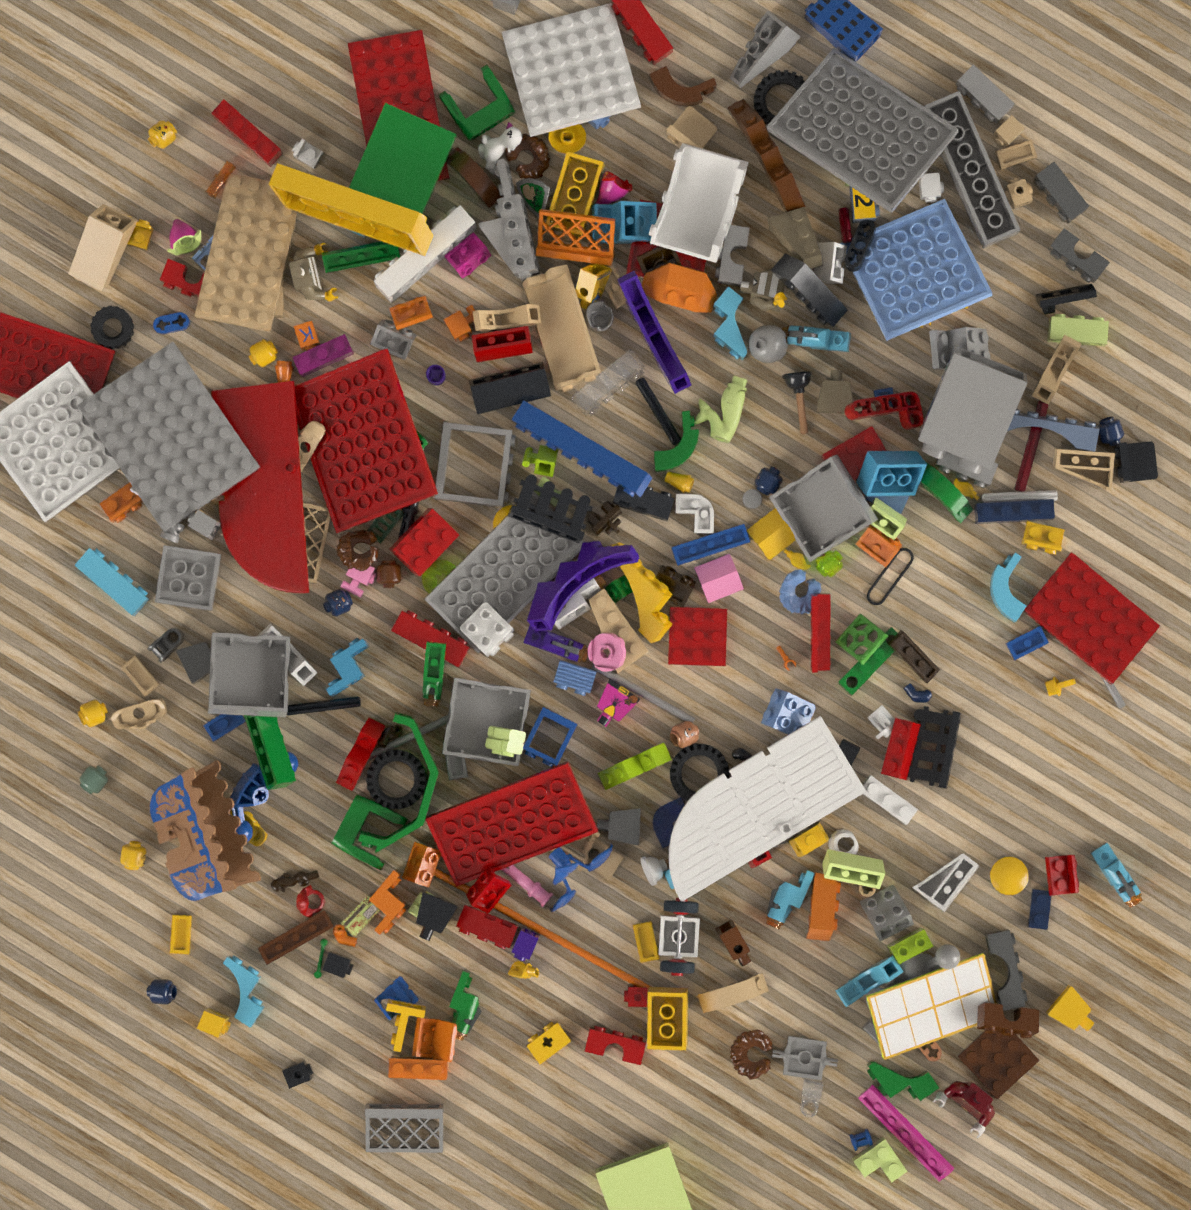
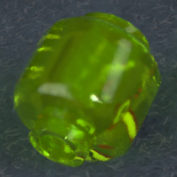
[815,550,844,578]

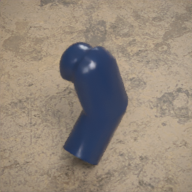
[903,683,932,703]

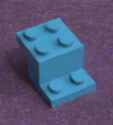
[592,201,657,245]
[326,638,369,697]

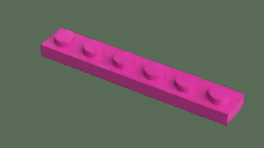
[858,1084,954,1182]

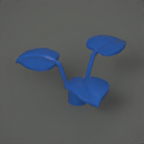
[549,844,613,913]

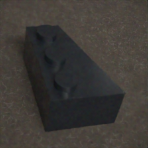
[613,485,675,522]

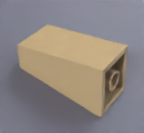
[68,204,137,291]

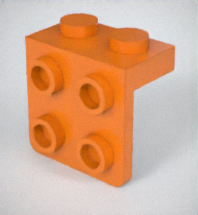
[412,1017,457,1062]

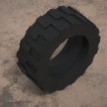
[90,306,135,349]

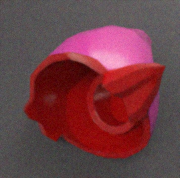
[595,171,633,205]

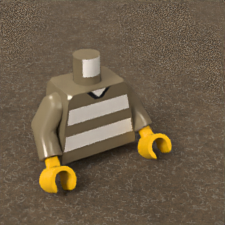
[289,243,338,302]
[740,269,787,312]

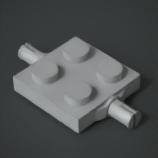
[772,1036,838,1080]

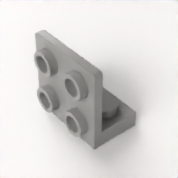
[860,885,914,942]

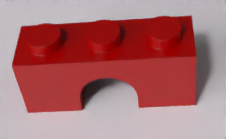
[159,259,204,297]
[584,1025,646,1065]

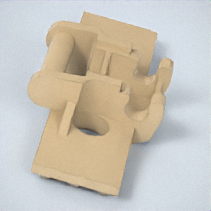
[552,832,624,880]

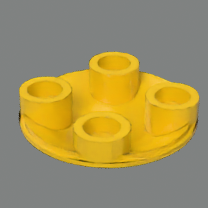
[990,857,1029,895]

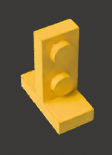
[386,999,426,1052]

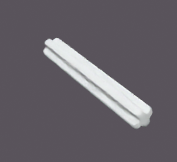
[981,490,1058,503]

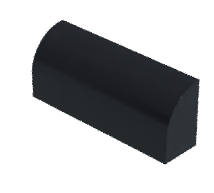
[469,362,551,415]

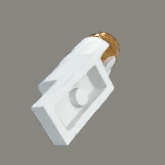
[555,574,606,629]

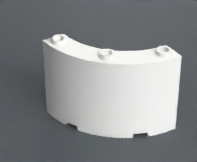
[649,143,748,263]

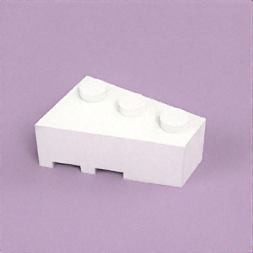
[912,853,979,912]

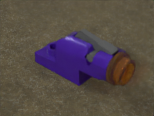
[523,625,588,663]

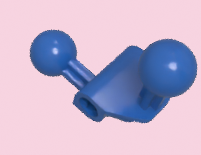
[230,751,299,842]

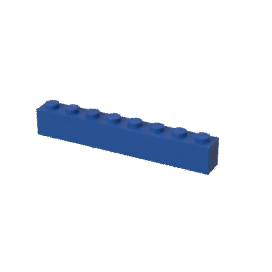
[511,401,652,497]

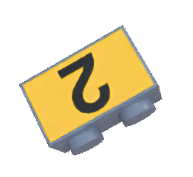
[849,186,880,224]

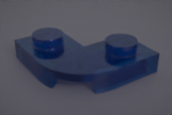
[652,797,685,848]

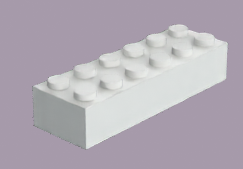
[374,205,477,304]

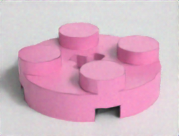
[588,632,626,672]

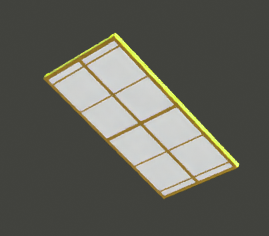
[866,953,997,1060]

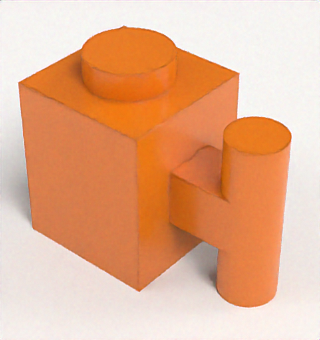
[444,305,475,342]

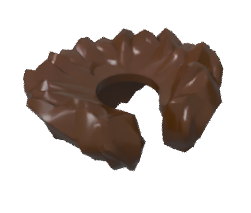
[505,134,551,179]
[336,529,379,571]
[730,1029,772,1080]

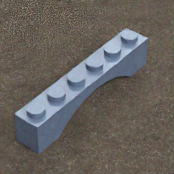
[1007,409,1099,451]

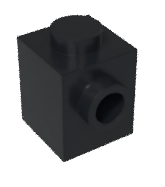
[282,1061,314,1089]

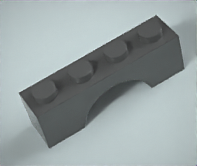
[985,929,1028,1011]

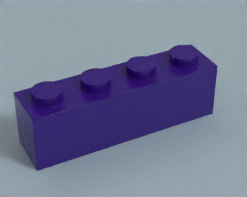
[512,927,540,961]

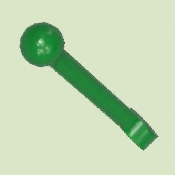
[314,938,328,978]

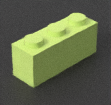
[1047,314,1109,347]
[822,849,885,889]

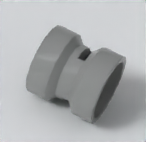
[160,523,185,544]

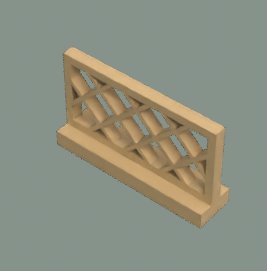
[303,503,331,584]

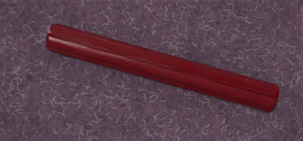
[1014,400,1049,492]

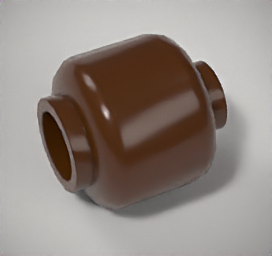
[376,561,401,588]

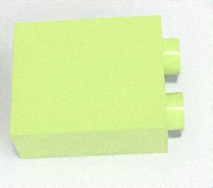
[595,1143,692,1210]

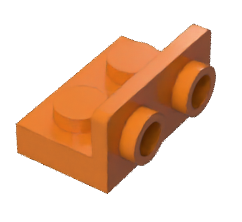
[389,296,433,330]
[99,482,143,523]
[856,524,903,567]
[402,841,441,887]

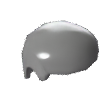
[585,301,614,332]

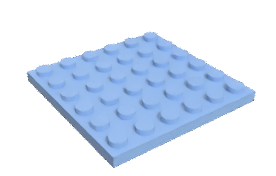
[840,199,992,341]

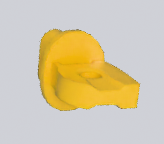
[1045,676,1076,696]
[508,961,540,979]

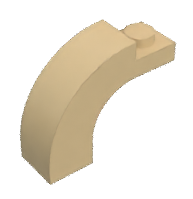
[473,304,541,332]
[1032,335,1082,405]
[697,973,769,1013]

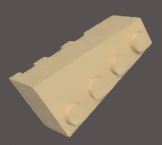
[588,589,649,674]

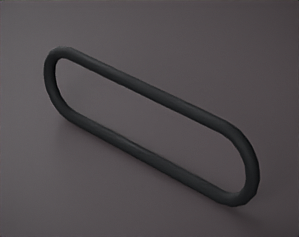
[867,548,914,605]

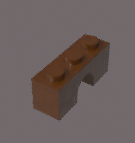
[977,1002,1039,1038]

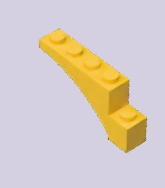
[610,542,672,643]

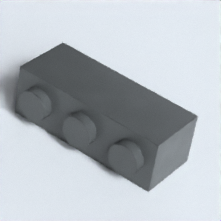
[1034,162,1089,223]

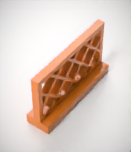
[536,209,615,266]

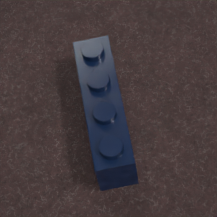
[974,499,1055,524]

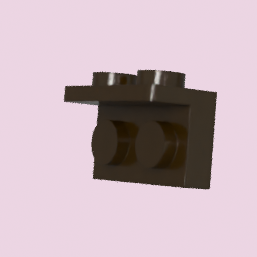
[656,565,696,607]

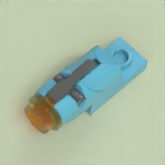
[782,325,851,352]
[1090,843,1143,908]
[766,870,815,930]

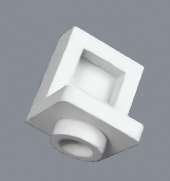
[867,705,895,739]

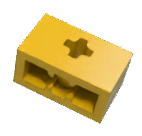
[197,1008,231,1037]
[526,1021,571,1065]

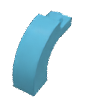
[990,553,1027,622]
[835,956,903,1007]

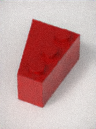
[456,904,519,949]

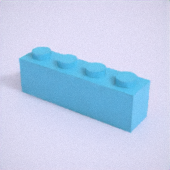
[75,548,150,616]

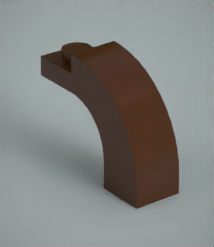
[649,66,717,107]
[446,147,503,208]

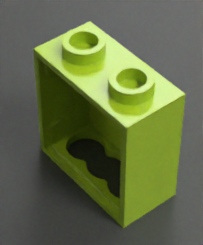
[886,927,933,964]

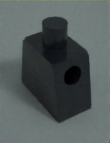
[416,892,458,941]

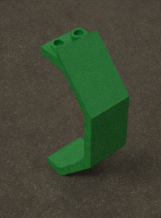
[358,712,439,853]

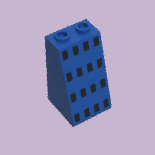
[804,0,883,62]

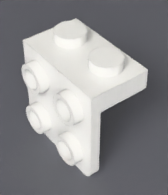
[460,602,514,657]

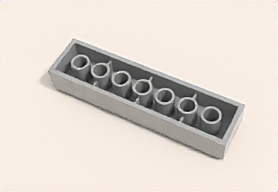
[924,91,1020,249]

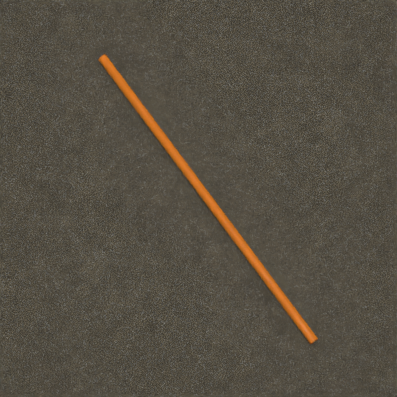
[434,868,652,993]

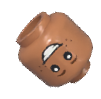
[670,721,699,748]

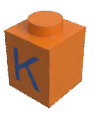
[294,321,320,351]

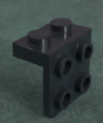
[1114,441,1158,483]

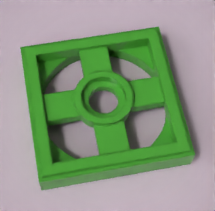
[835,613,889,665]

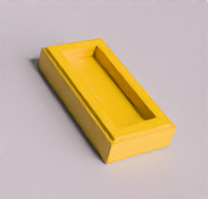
[170,914,192,954]
[633,921,659,963]

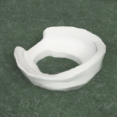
[828,829,859,855]

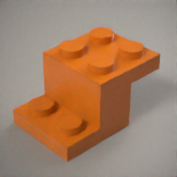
[369,869,407,935]

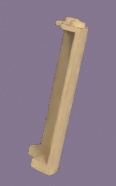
[522,264,601,392]

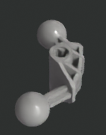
[866,944,960,1008]

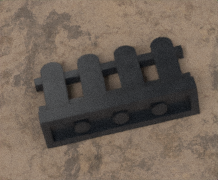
[507,474,593,543]
[907,706,962,789]

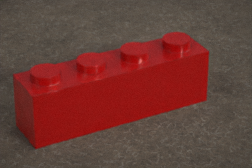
[610,0,673,65]
[211,99,283,167]
[391,610,470,668]

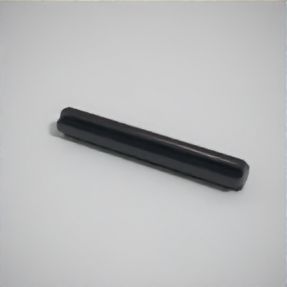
[636,377,682,445]
[287,696,361,716]

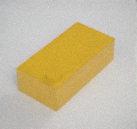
[546,151,605,237]

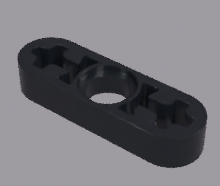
[845,219,876,272]

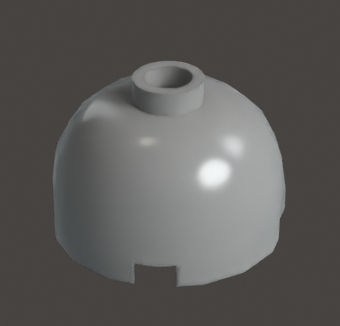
[749,325,788,363]

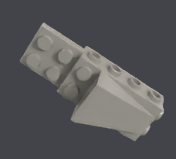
[479,158,541,281]

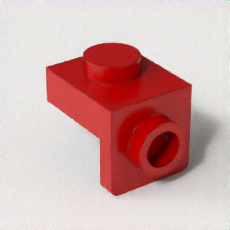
[624,986,648,1007]

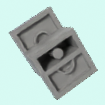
[929,327,990,370]

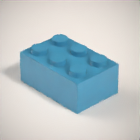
[856,451,927,496]

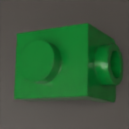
[605,574,633,603]

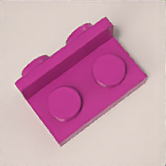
[444,232,491,279]

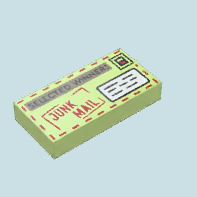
[341,896,380,937]

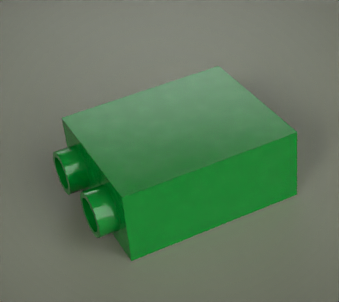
[349,103,457,214]

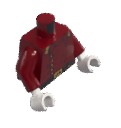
[933,1081,995,1138]

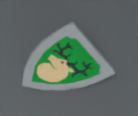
[516,178,555,218]

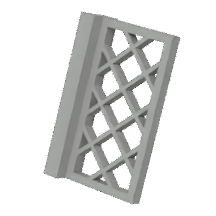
[365,1104,444,1153]

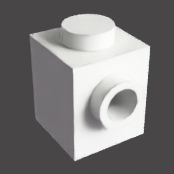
[919,173,944,203]

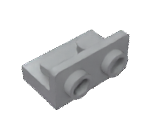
[370,320,417,360]

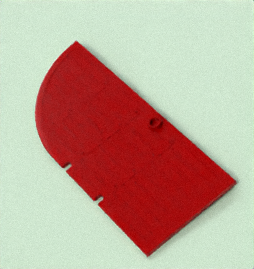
[211,381,309,593]

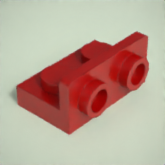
[1045,855,1079,896]
[466,867,512,914]

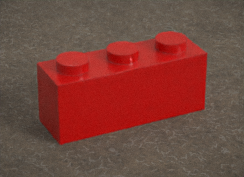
[471,326,533,363]
[881,718,921,780]

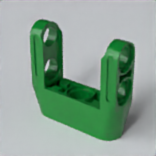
[438,64,515,141]
[331,794,408,870]

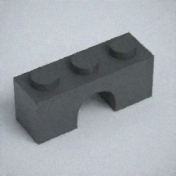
[1048,228,1110,283]

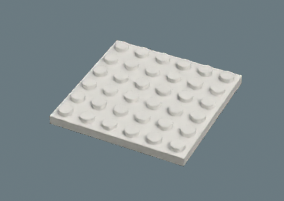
[502,3,641,137]
[0,361,120,522]

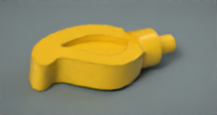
[954,478,980,501]
[783,549,811,570]

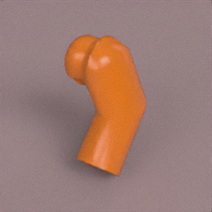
[333,924,358,947]

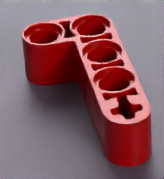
[845,391,924,430]

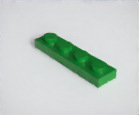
[322,241,400,273]

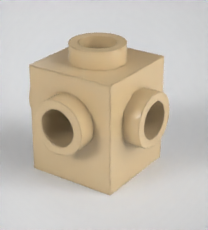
[1004,178,1033,210]

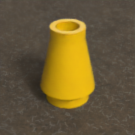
[665,471,694,493]

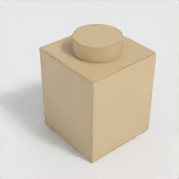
[993,115,1025,147]

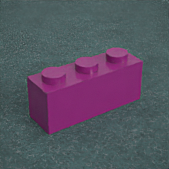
[292,334,354,378]

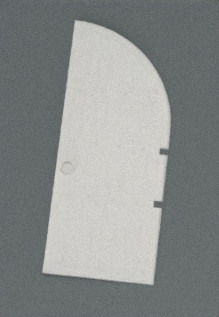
[669,716,866,902]

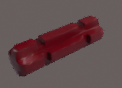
[838,207,852,244]

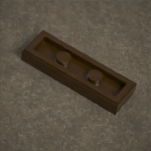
[888,630,940,684]

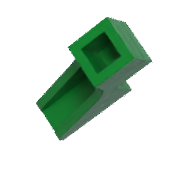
[867,1061,939,1101]

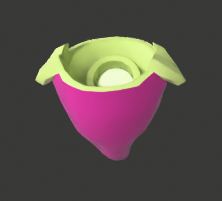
[167,219,201,256]

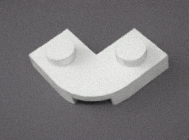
[675,494,714,534]

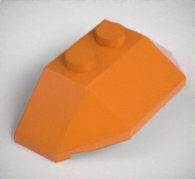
[641,263,717,313]

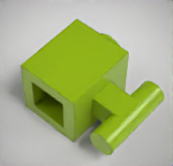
[522,445,559,477]

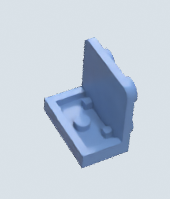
[761,688,816,735]

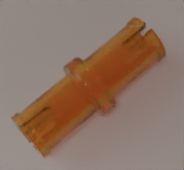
[205,161,236,199]

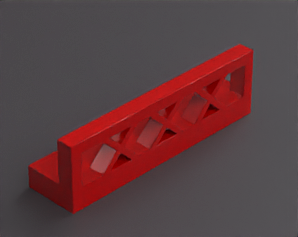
[811,593,831,673]

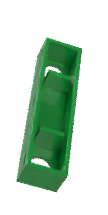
[837,627,897,696]

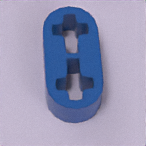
[153,312,190,335]

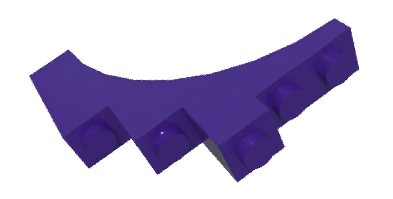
[617,271,692,394]
[527,541,639,631]

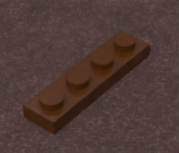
[257,910,334,965]

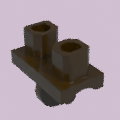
[588,501,623,536]

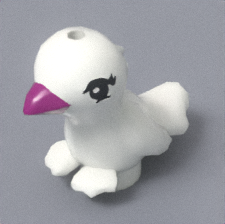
[478,122,522,175]

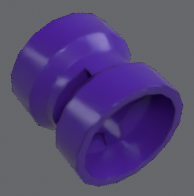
[426,365,446,386]

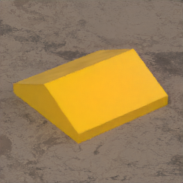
[747,508,796,561]

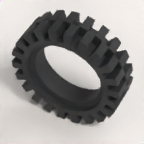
[753,70,805,125]
[670,744,730,801]
[366,750,427,809]

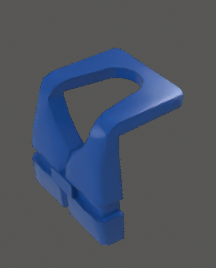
[374,976,419,1020]

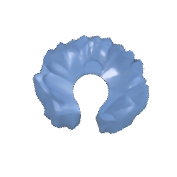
[779,570,822,614]

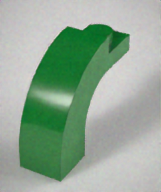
[654,411,699,472]
[920,462,974,523]

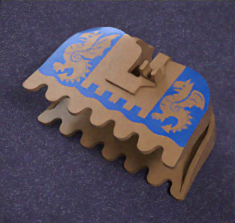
[150,760,261,901]

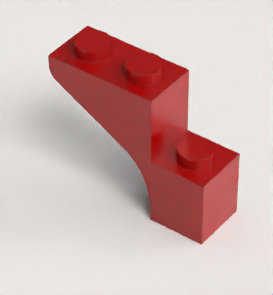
[336,718,386,791]

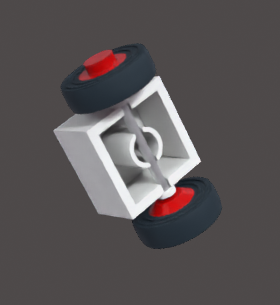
[658,897,700,976]

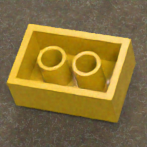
[647,987,688,1050]

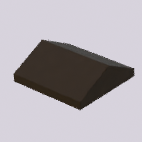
[636,246,682,275]

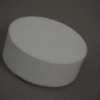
[742,489,762,509]

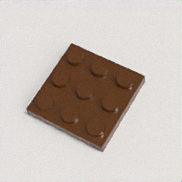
[957,1032,1040,1099]

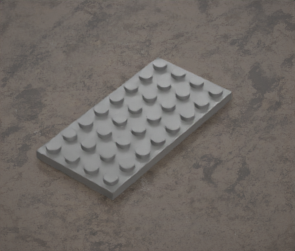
[424,492,584,653]

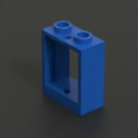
[523,707,578,767]

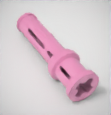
[501,865,553,908]

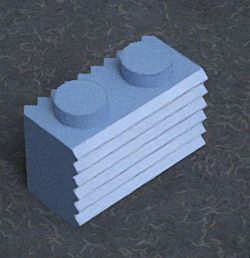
[553,660,597,696]

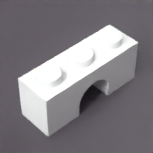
[863,775,918,825]

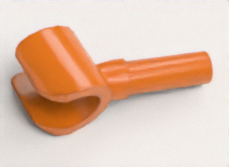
[776,645,796,671]

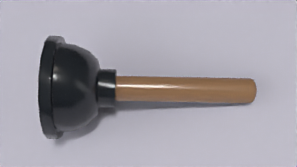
[782,371,812,434]

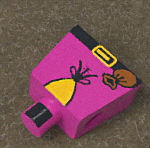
[597,679,640,727]

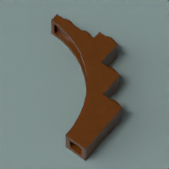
[727,99,805,212]

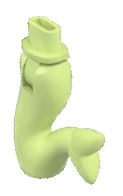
[695,376,748,443]

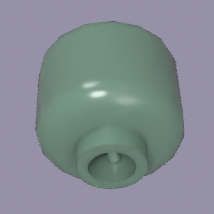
[79,765,108,795]

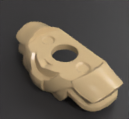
[298,421,325,471]
[111,698,167,730]

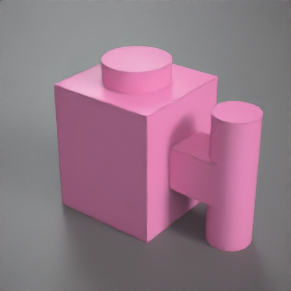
[340,566,376,598]

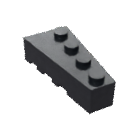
[771,253,848,327]

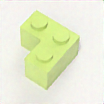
[852,1137,908,1183]

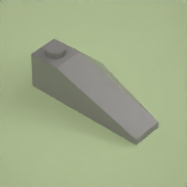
[730,10,800,88]

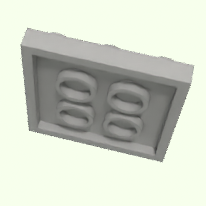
[155,545,221,611]

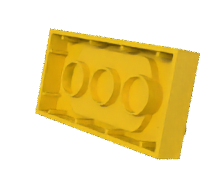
[269,163,434,256]

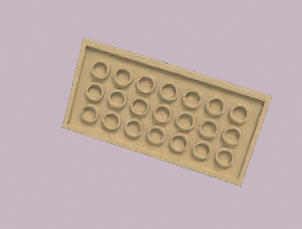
[195,173,298,332]

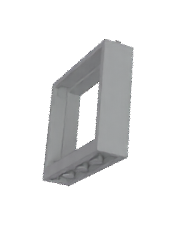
[434,422,516,508]

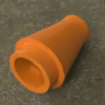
[275,361,294,382]

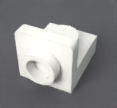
[292,138,324,169]

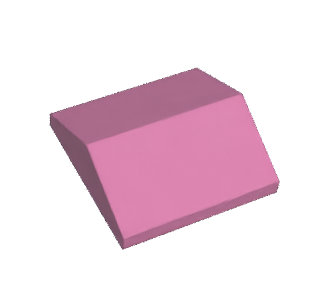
[694,554,744,603]

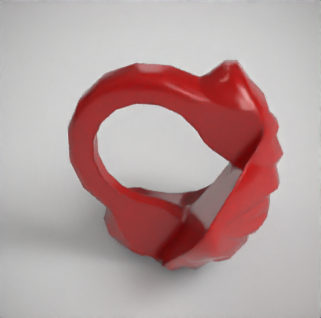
[296,885,325,918]

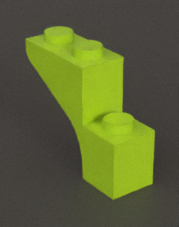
[598,742,672,790]

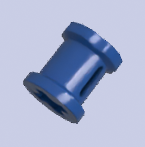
[849,1128,873,1151]

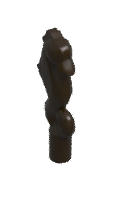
[271,870,319,892]

